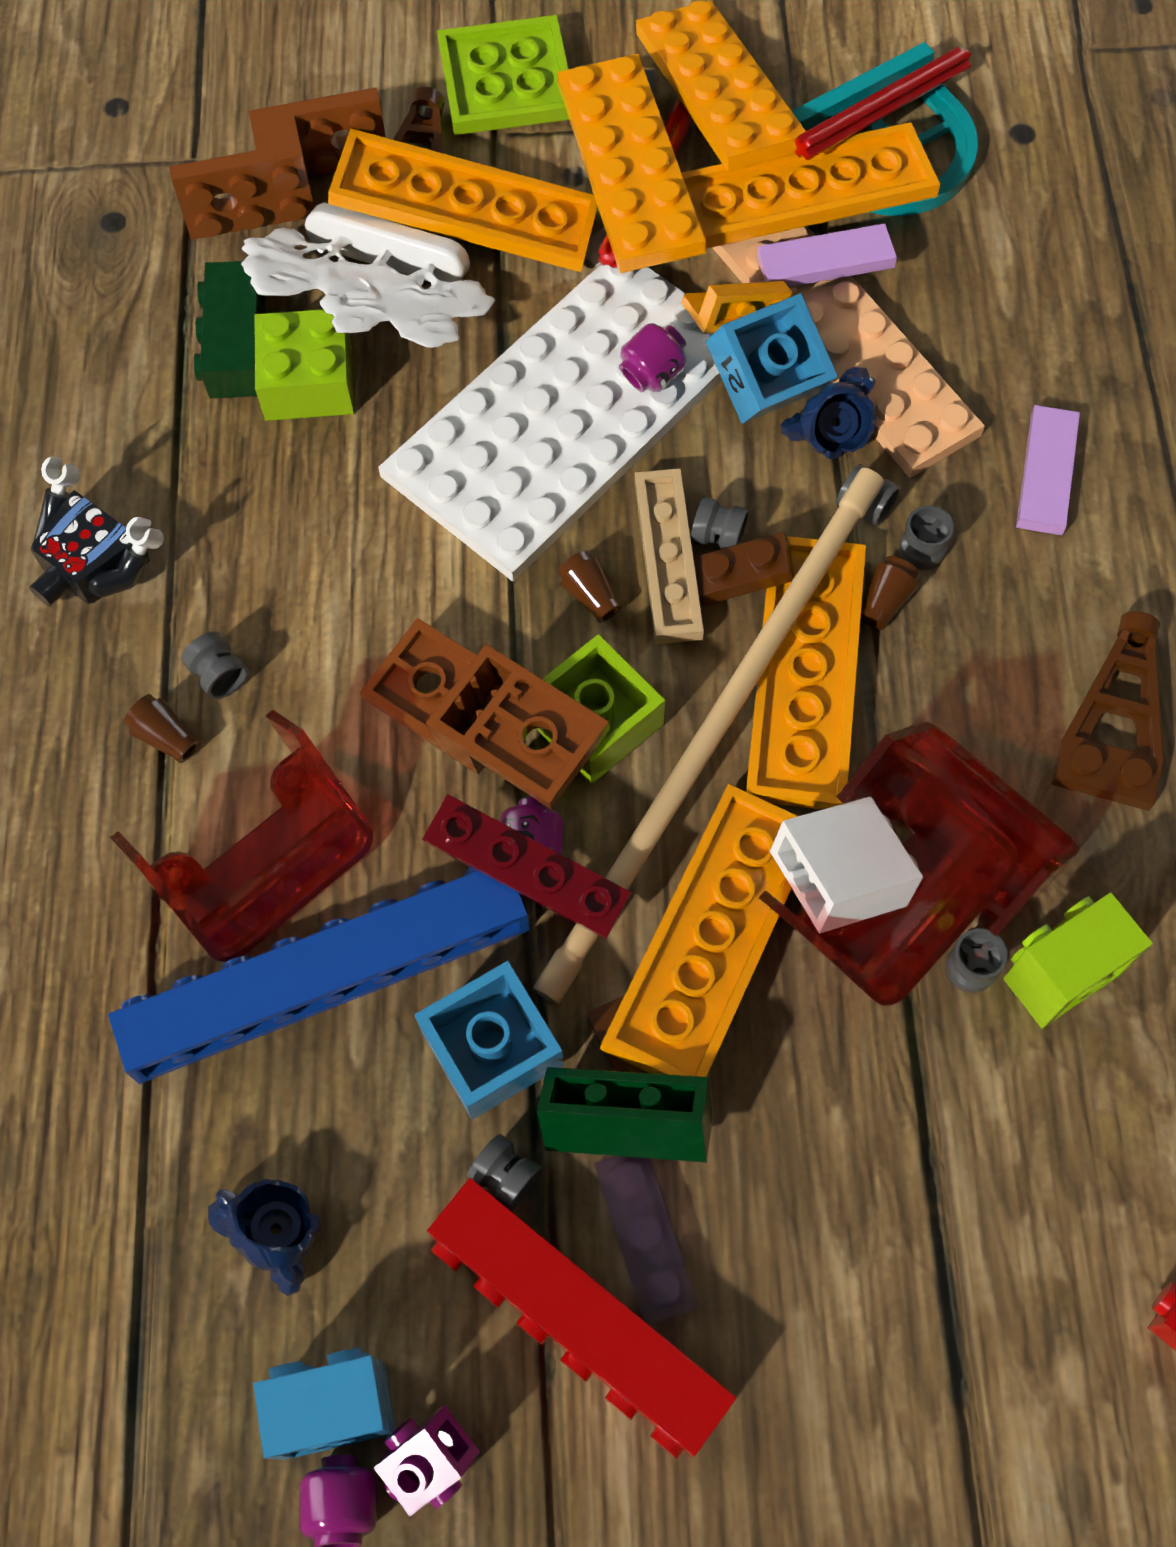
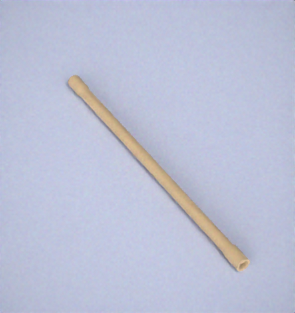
[532,468,884,1005]

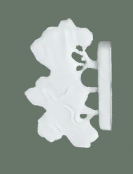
[241,203,495,348]

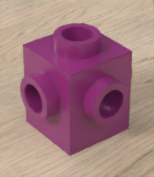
[374,1405,480,1516]

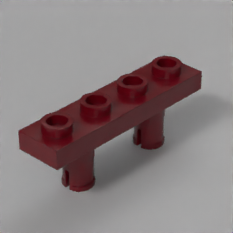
[422,794,631,940]

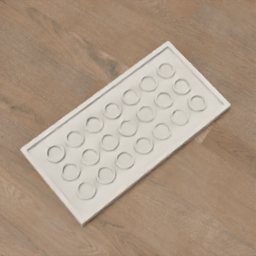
[378,264,722,582]

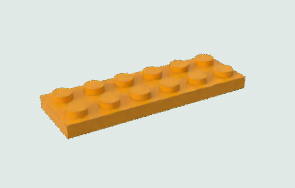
[636,0,806,172]
[557,54,706,273]
[682,122,940,249]
[328,128,598,272]
[745,536,866,810]
[600,784,798,1077]

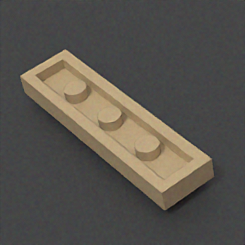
[634,468,704,644]

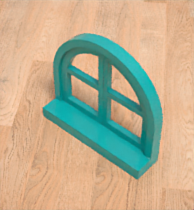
[792,42,978,216]

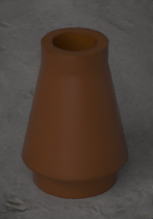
[557,550,622,623]
[860,556,920,630]
[124,694,199,763]

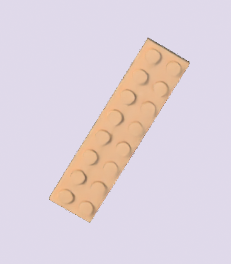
[712,226,985,478]

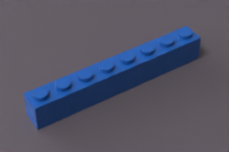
[108,868,530,1084]

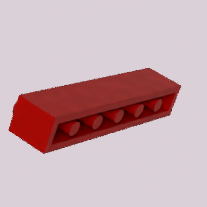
[427,1178,737,1459]

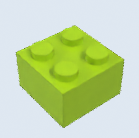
[255,309,354,421]
[536,634,665,785]
[1003,892,1153,1029]

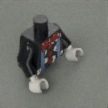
[29,457,164,607]

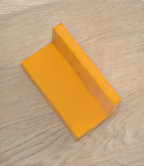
[681,281,792,334]

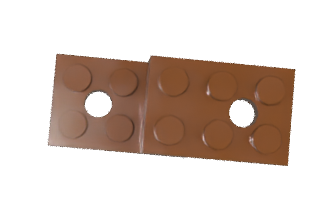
[169,87,386,240]
[359,618,611,810]

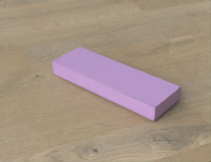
[757,223,897,287]
[1016,405,1080,536]

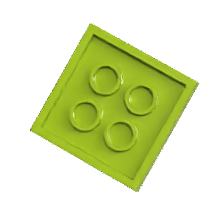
[437,15,569,135]

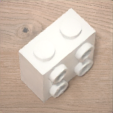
[770,796,923,934]

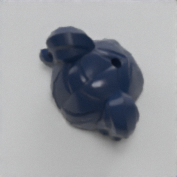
[780,367,877,460]
[208,1179,321,1296]

